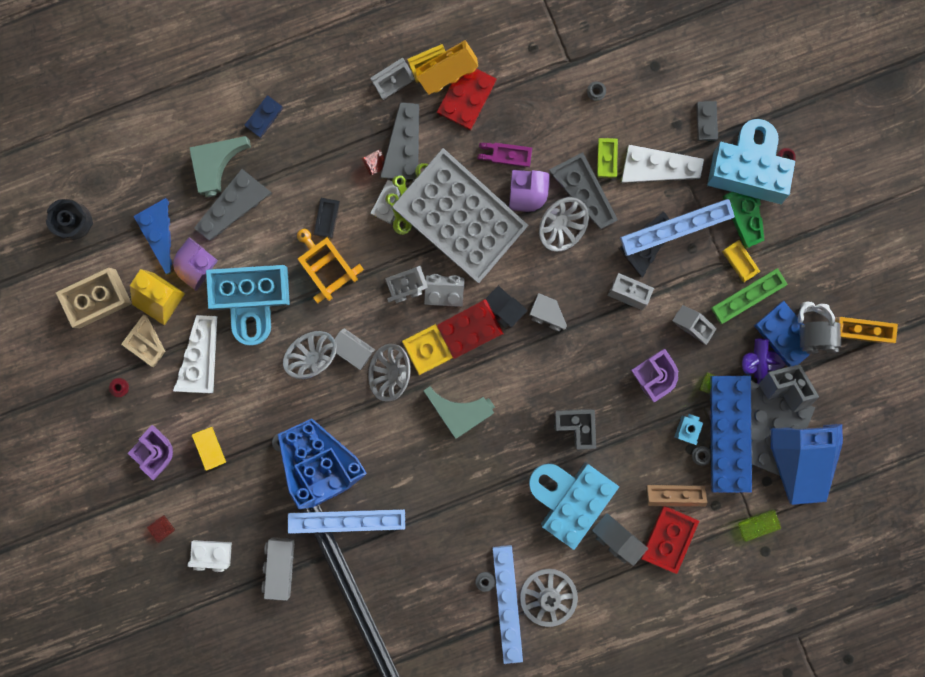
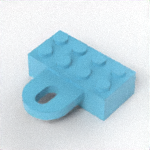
[707,119,795,204]
[206,265,290,345]
[529,462,619,550]

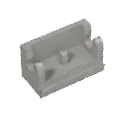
[371,58,415,100]
[607,273,654,310]
[331,328,375,370]

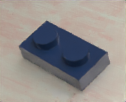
[244,95,283,138]

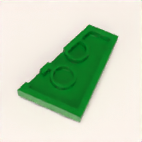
[722,192,765,249]

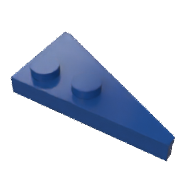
[134,198,172,275]

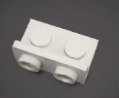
[371,180,401,224]
[188,540,232,572]

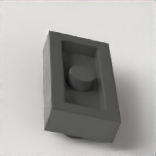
[696,101,718,141]

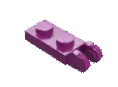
[477,143,532,168]

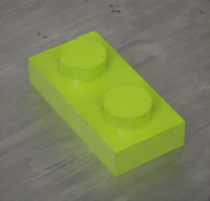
[597,138,618,178]

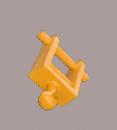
[297,229,364,303]

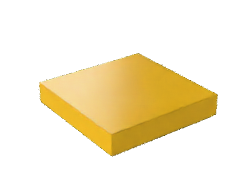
[402,324,453,375]

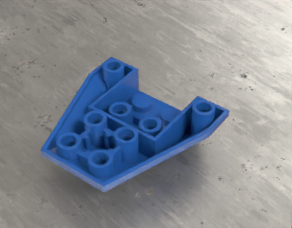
[278,419,367,509]
[771,424,843,505]

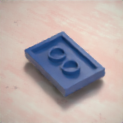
[754,301,810,367]

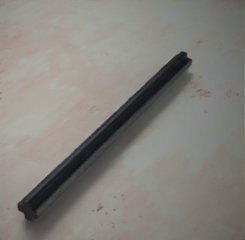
[302,505,399,677]

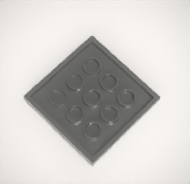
[751,381,815,476]

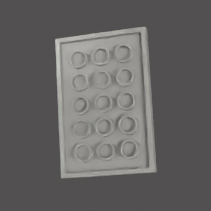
[392,148,528,283]

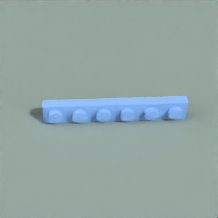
[620,199,735,256]
[288,509,405,533]
[493,545,523,664]

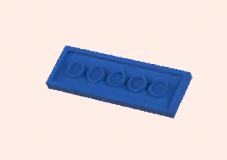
[710,376,752,492]

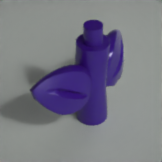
[742,339,786,385]

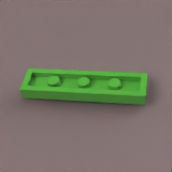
[711,268,788,324]

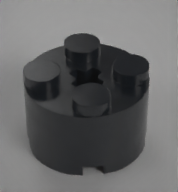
[46,199,93,240]

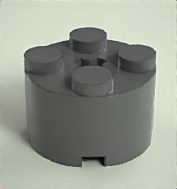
[800,322,841,354]

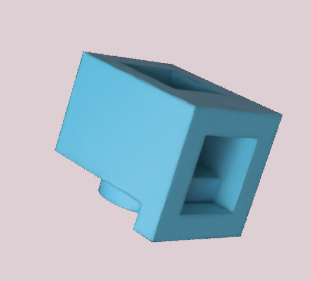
[674,414,703,445]

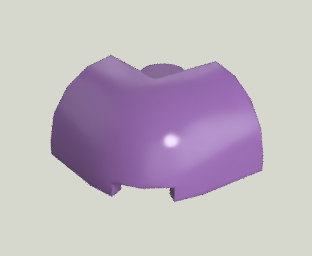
[509,170,550,212]
[173,237,218,291]
[631,349,679,402]
[128,425,173,480]

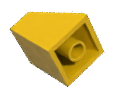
[130,269,186,325]

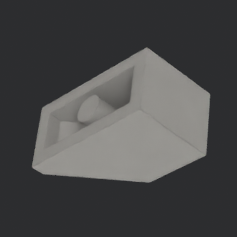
[673,305,716,345]

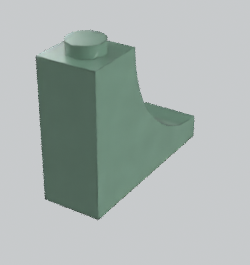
[190,136,251,197]
[424,386,495,439]

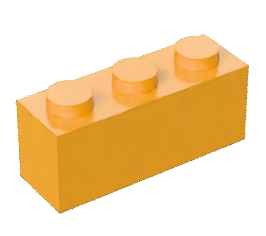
[416,40,478,95]
[835,317,898,344]

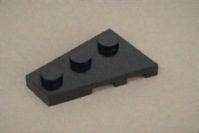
[618,211,669,278]

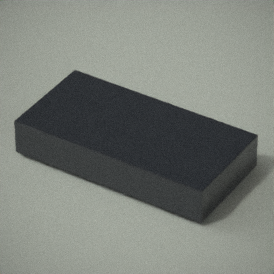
[313,198,340,239]

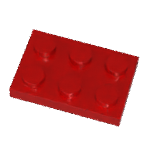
[437,68,497,131]
[437,299,504,359]
[641,506,700,574]

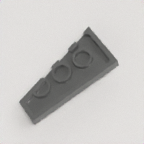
[379,102,419,181]
[549,152,618,230]
[194,169,273,241]

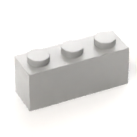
[262,537,295,600]

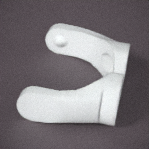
[798,302,835,326]

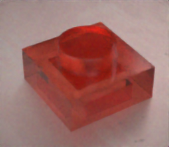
[362,149,384,175]
[147,515,175,543]

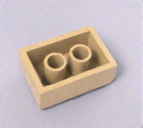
[56,268,132,328]

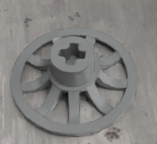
[539,197,589,252]
[283,331,337,379]
[368,344,410,402]
[520,569,578,627]

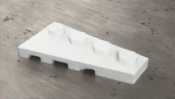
[621,145,704,183]
[173,315,217,393]

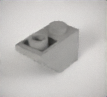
[529,293,567,332]

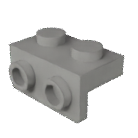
[385,266,428,303]
[425,274,464,307]

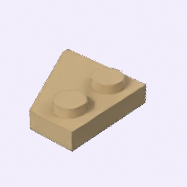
[121,315,166,367]

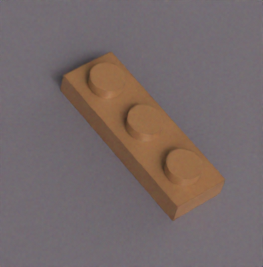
[646,485,707,507]

